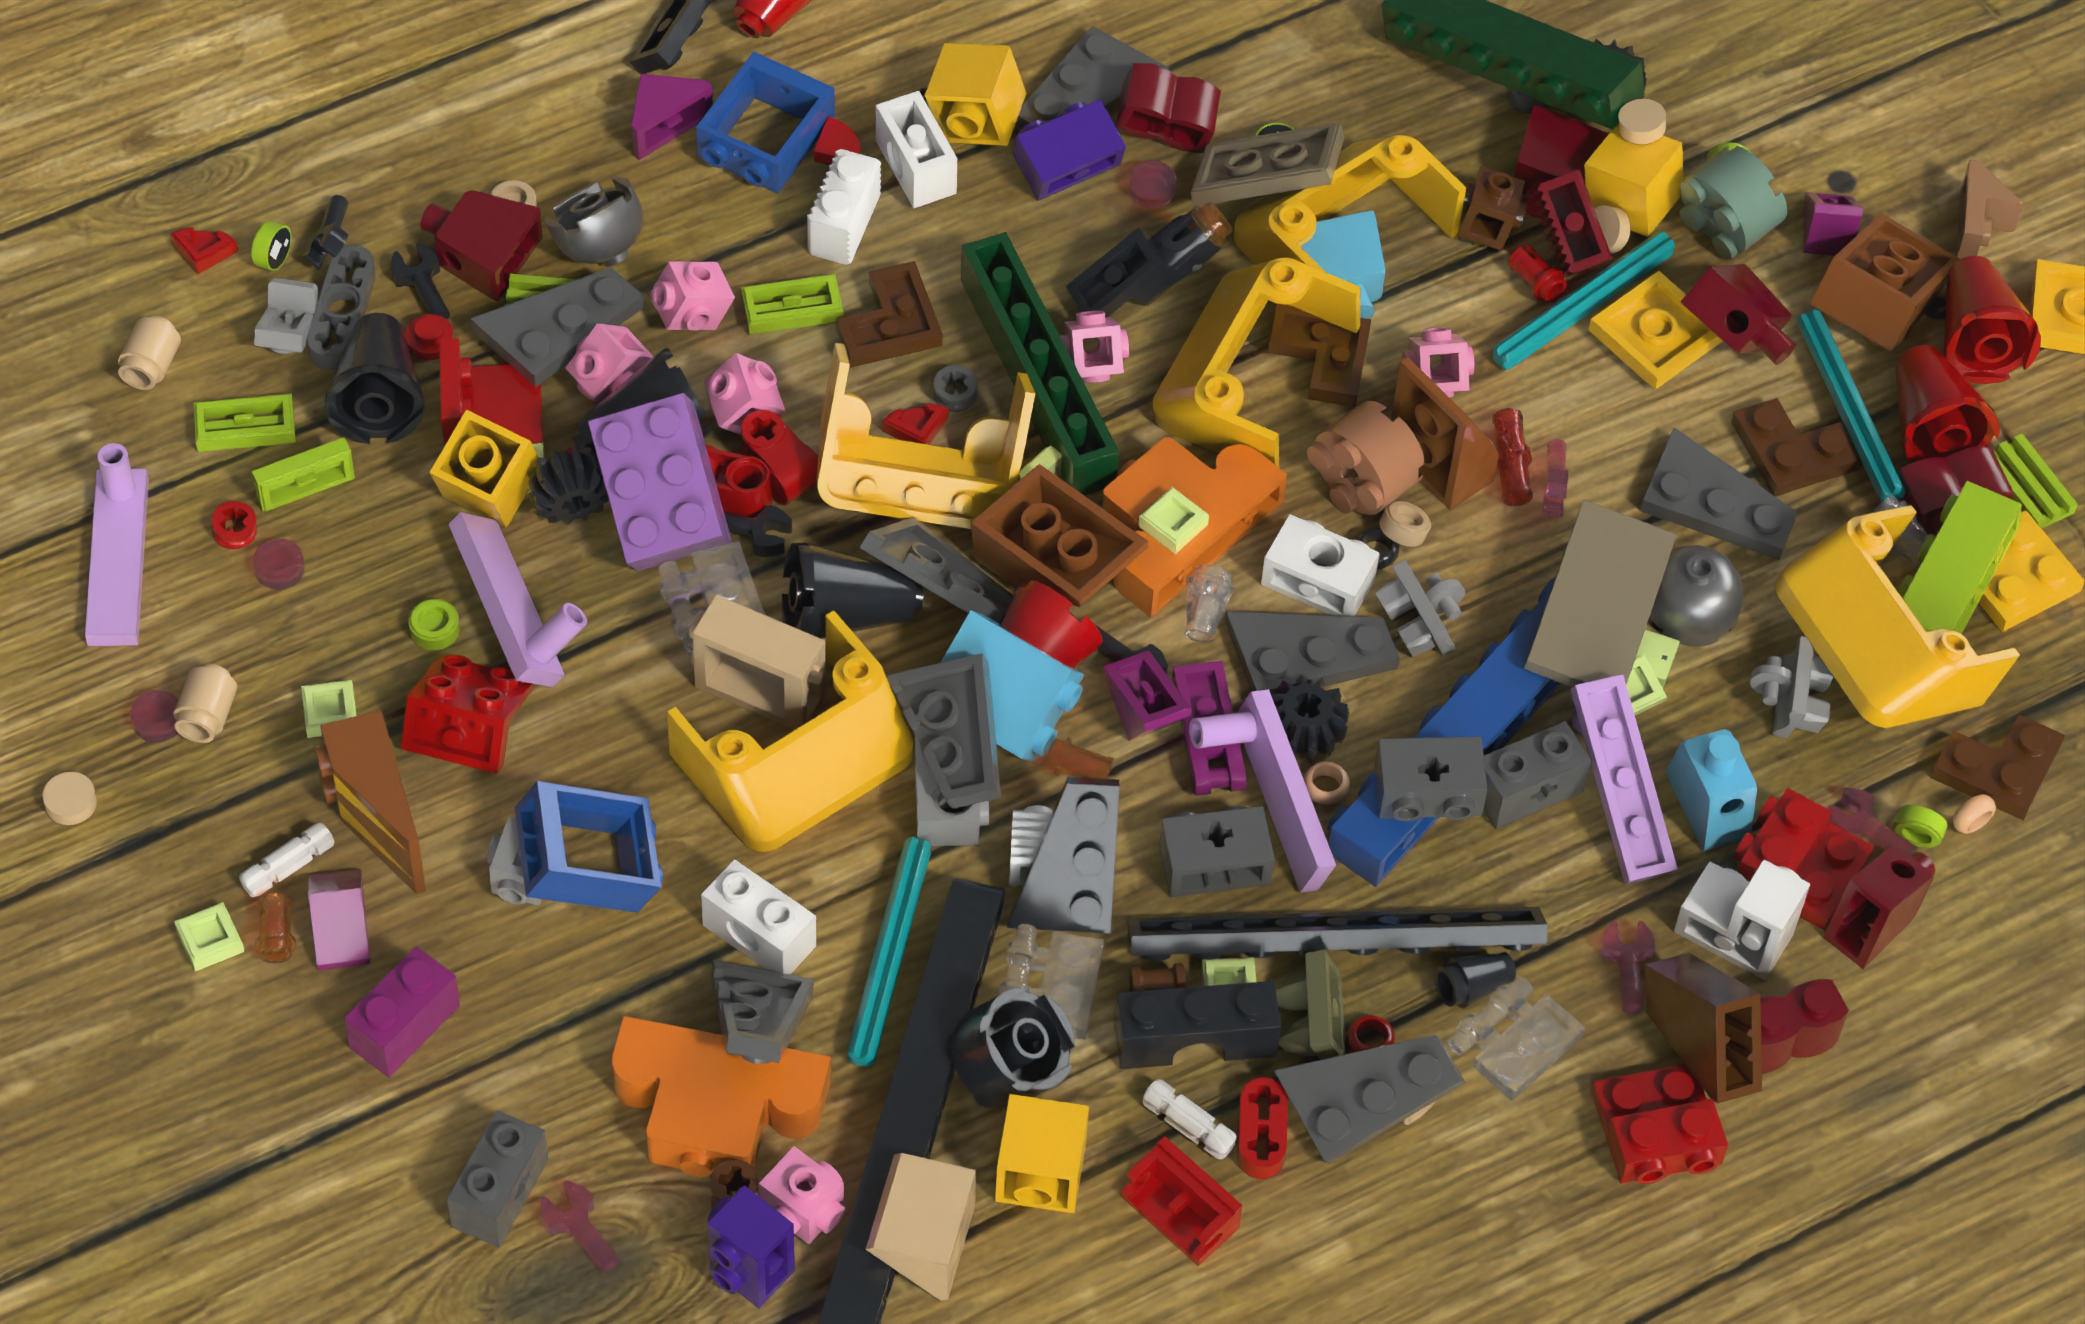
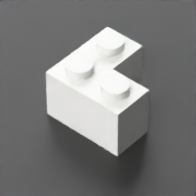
[1674,860,1810,981]

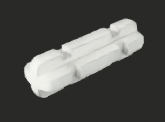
[239,823,335,897]
[1142,1079,1237,1160]

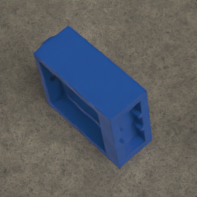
[696,51,835,194]
[515,781,663,913]

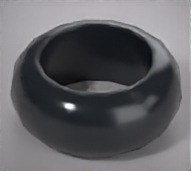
[1356,527,1399,569]

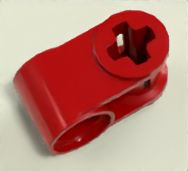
[740,410,818,506]
[706,445,773,518]

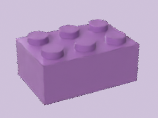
[588,393,732,571]

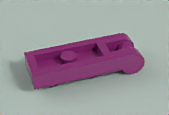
[1172,661,1246,796]

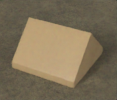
[866,1153,976,1301]

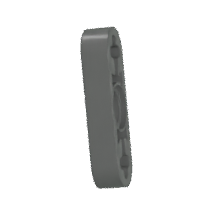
[307,245,376,370]

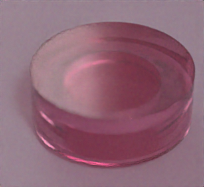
[1129,160,1176,208]
[253,539,305,590]
[130,690,178,743]

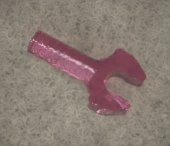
[1542,439,1568,517]
[1828,788,1917,855]
[1601,920,1655,1014]
[541,1181,620,1273]

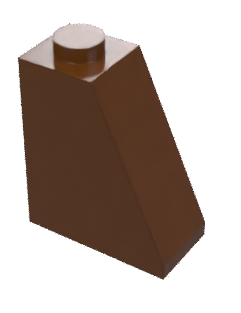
[1645,953,1762,1104]

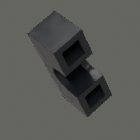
[1114,981,1281,1069]

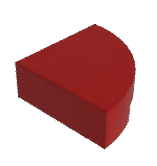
[814,116,861,165]
[170,227,238,274]
[882,403,949,445]

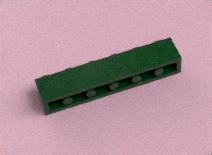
[1381,0,1645,130]
[960,232,1119,496]

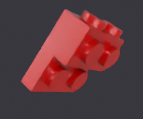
[1733,787,1875,931]
[1591,1064,1728,1184]

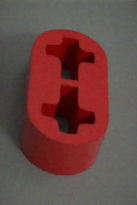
[1237,1077,1288,1179]

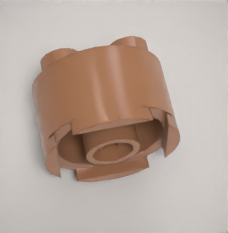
[1307,401,1425,515]

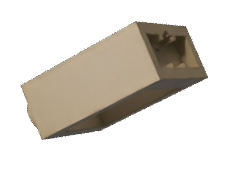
[689,595,826,730]

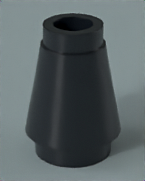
[1435,952,1516,1008]

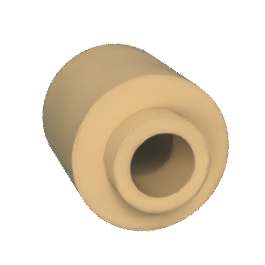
[118,316,181,390]
[174,664,238,743]

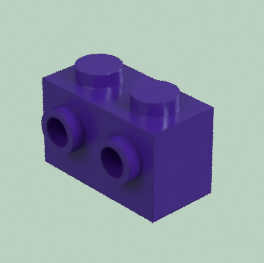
[1012,99,1126,201]
[707,1185,795,1309]

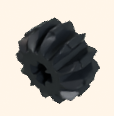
[527,446,609,525]
[1271,674,1349,763]

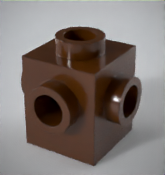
[1457,166,1528,251]

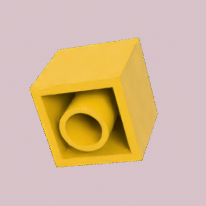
[925,43,1026,146]
[1584,124,1684,237]
[429,410,539,528]
[995,1094,1089,1214]

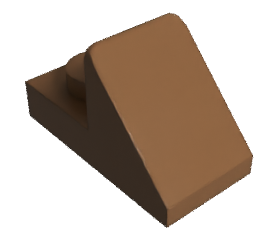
[1956,160,2023,259]

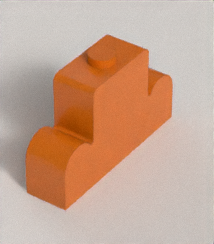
[1102,437,1287,618]
[612,1016,831,1177]

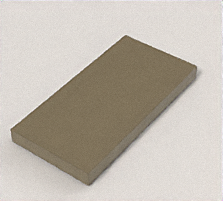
[1524,500,1677,687]

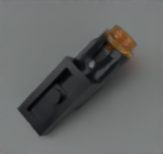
[1066,202,1233,318]

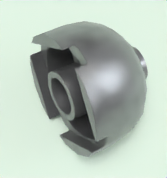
[544,177,643,267]
[1648,545,1743,647]

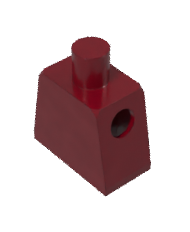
[1514,105,1609,218]
[420,190,543,302]
[1681,264,1796,365]
[1823,846,1935,969]

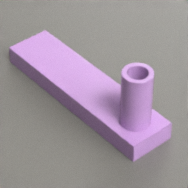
[85,443,149,646]
[448,512,587,687]
[1570,674,1678,884]
[1189,689,1336,893]

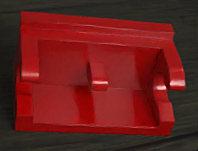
[1121,1136,1243,1266]

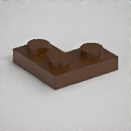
[837,261,943,368]
[1268,304,1371,407]
[1731,398,1862,496]
[1930,714,2065,821]

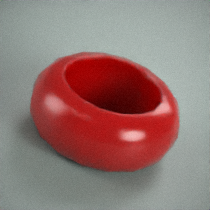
[1347,1015,1395,1053]

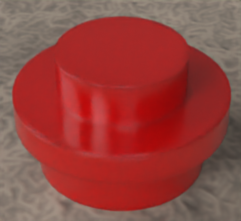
[405,314,454,361]

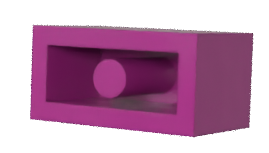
[344,946,460,1078]

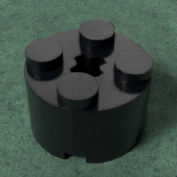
[947,987,1075,1109]

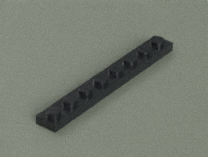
[1128,907,1547,961]

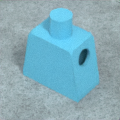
[1300,210,1385,319]
[1666,729,1757,852]

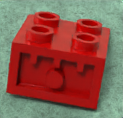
[439,338,543,447]
[401,655,534,774]

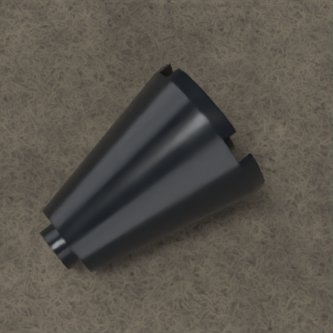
[325,313,424,444]
[571,347,714,454]
[782,542,923,639]

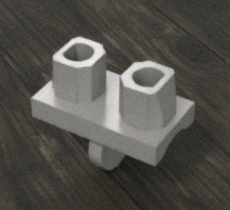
[1376,560,1465,657]
[1750,636,1834,739]

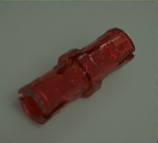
[1492,408,1533,506]

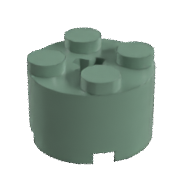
[1679,146,1787,260]

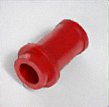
[1508,244,1567,302]

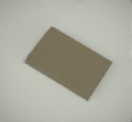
[1190,123,1344,206]

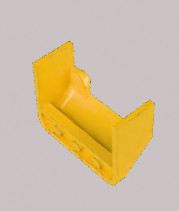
[1233,135,1466,272]
[1153,258,1361,467]
[816,343,1035,529]
[1775,505,2020,728]
[667,610,913,852]

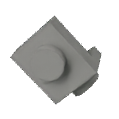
[254,278,318,354]
[487,816,542,906]

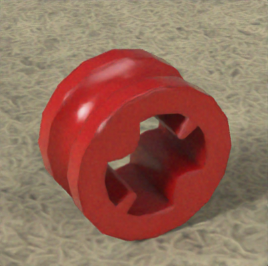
[212,501,257,550]

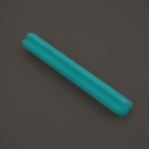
[1491,231,1675,370]
[1797,309,1905,504]
[847,836,931,1068]

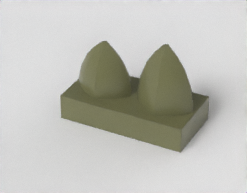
[1275,950,1346,1060]

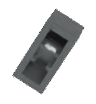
[1483,721,1591,829]
[1374,737,1487,822]
[1159,805,1275,897]
[447,1111,549,1248]

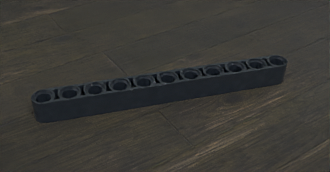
[818,877,1005,1324]

